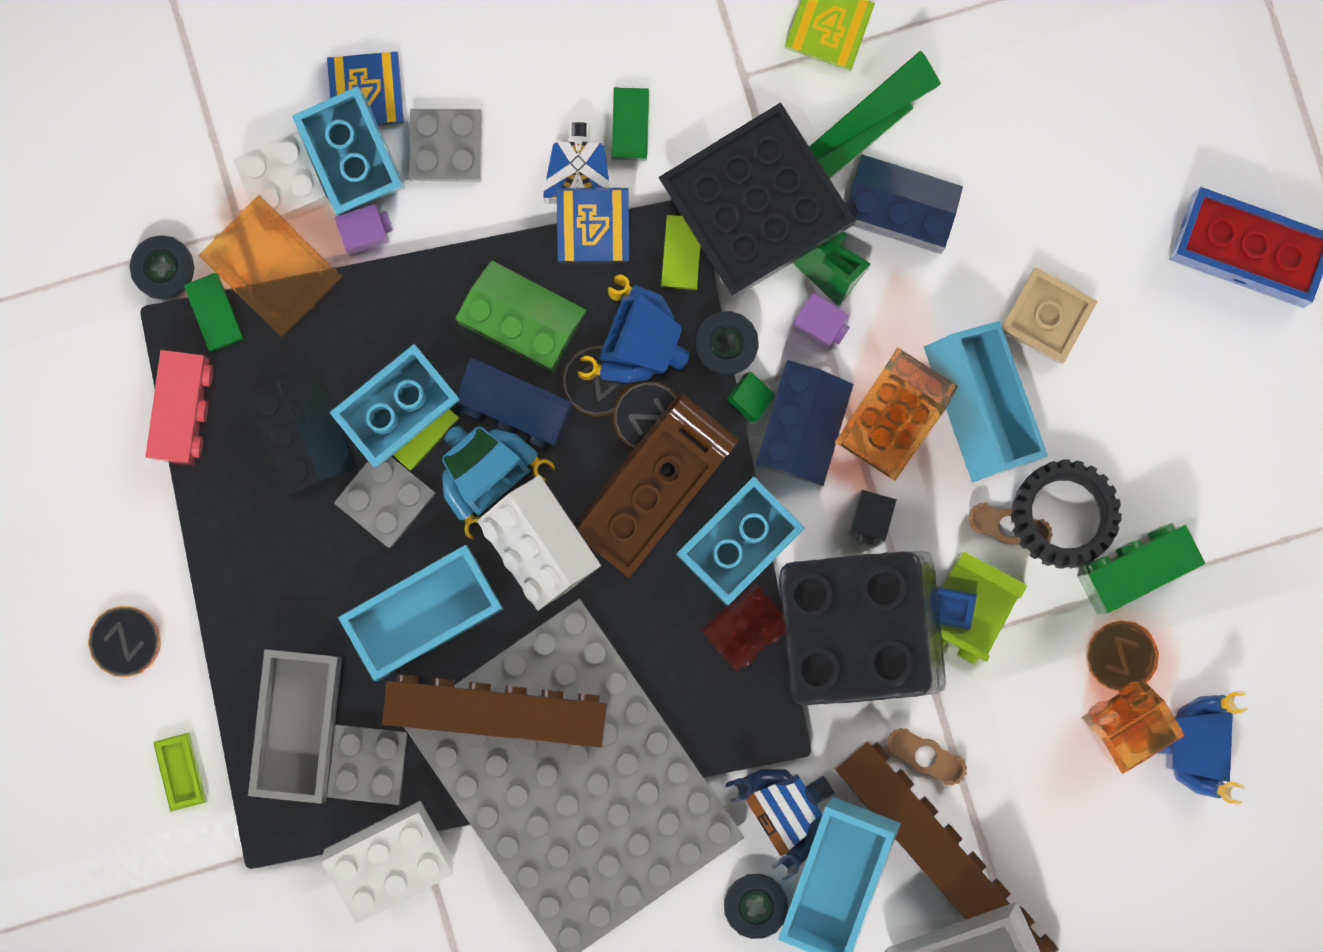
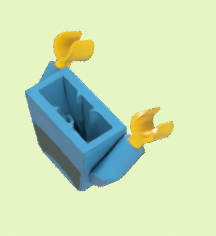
[442,426,555,539]

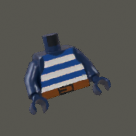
[725,769,835,881]

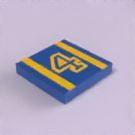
[327,51,404,126]
[556,188,629,261]

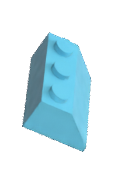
[330,344,460,469]

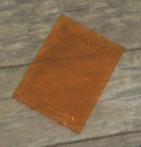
[198,194,342,337]

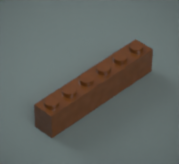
[382,674,607,748]

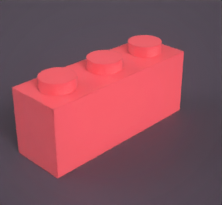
[145,350,213,465]

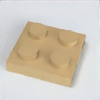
[1002,267,1098,365]

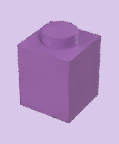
[334,204,393,256]
[792,292,850,349]

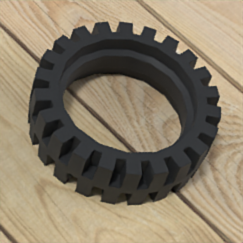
[1011,459,1122,569]

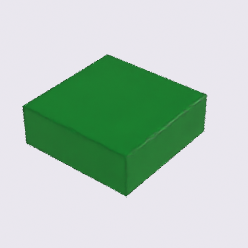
[726,371,776,423]

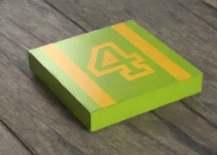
[785,0,875,72]

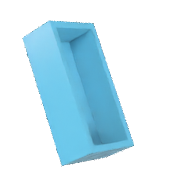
[923,321,1048,483]
[338,545,504,681]
[778,797,901,952]

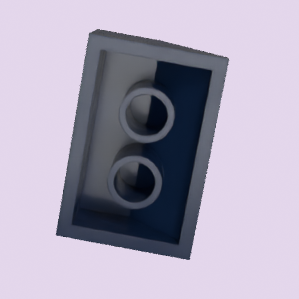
[846,154,963,254]
[457,358,573,450]
[755,360,854,486]

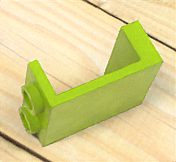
[940,551,1028,665]

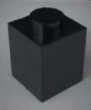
[848,490,897,547]

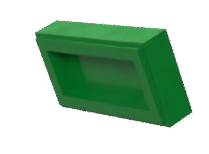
[612,87,649,161]
[184,272,244,352]

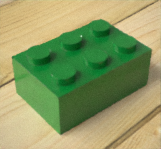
[1077,522,1206,615]

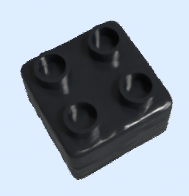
[779,551,946,706]

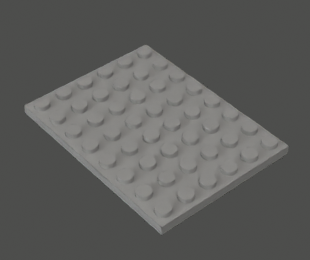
[404,599,745,952]

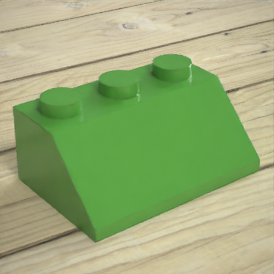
[455,261,587,373]

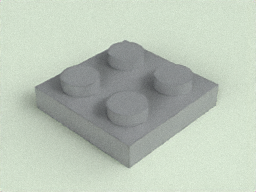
[409,109,482,182]
[334,457,436,549]
[327,725,408,805]

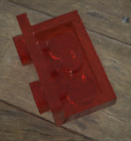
[701,583,785,671]

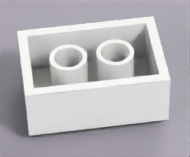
[477,475,601,611]
[321,800,454,925]

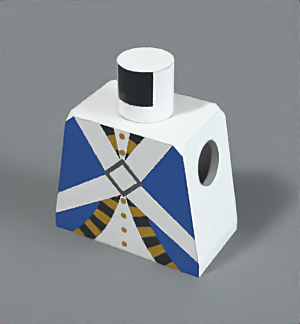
[543,122,610,204]

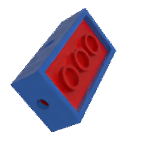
[1169,186,1323,308]

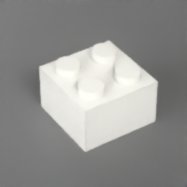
[232,131,331,231]

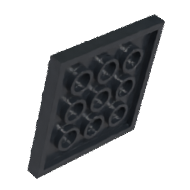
[658,102,857,299]

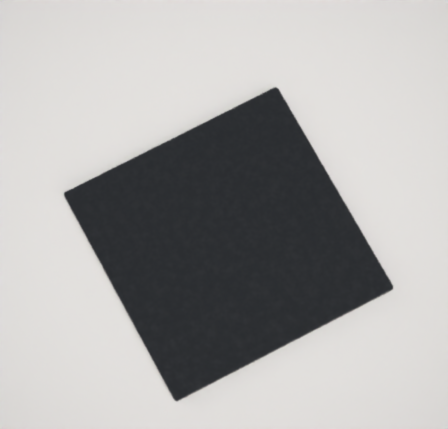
[140,200,811,869]

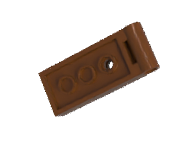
[574,393,738,578]

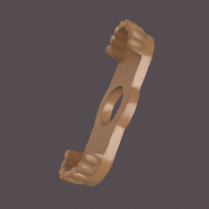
[968,502,1053,545]
[886,728,967,786]

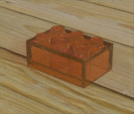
[835,347,959,481]

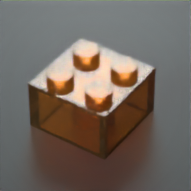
[1081,679,1185,774]

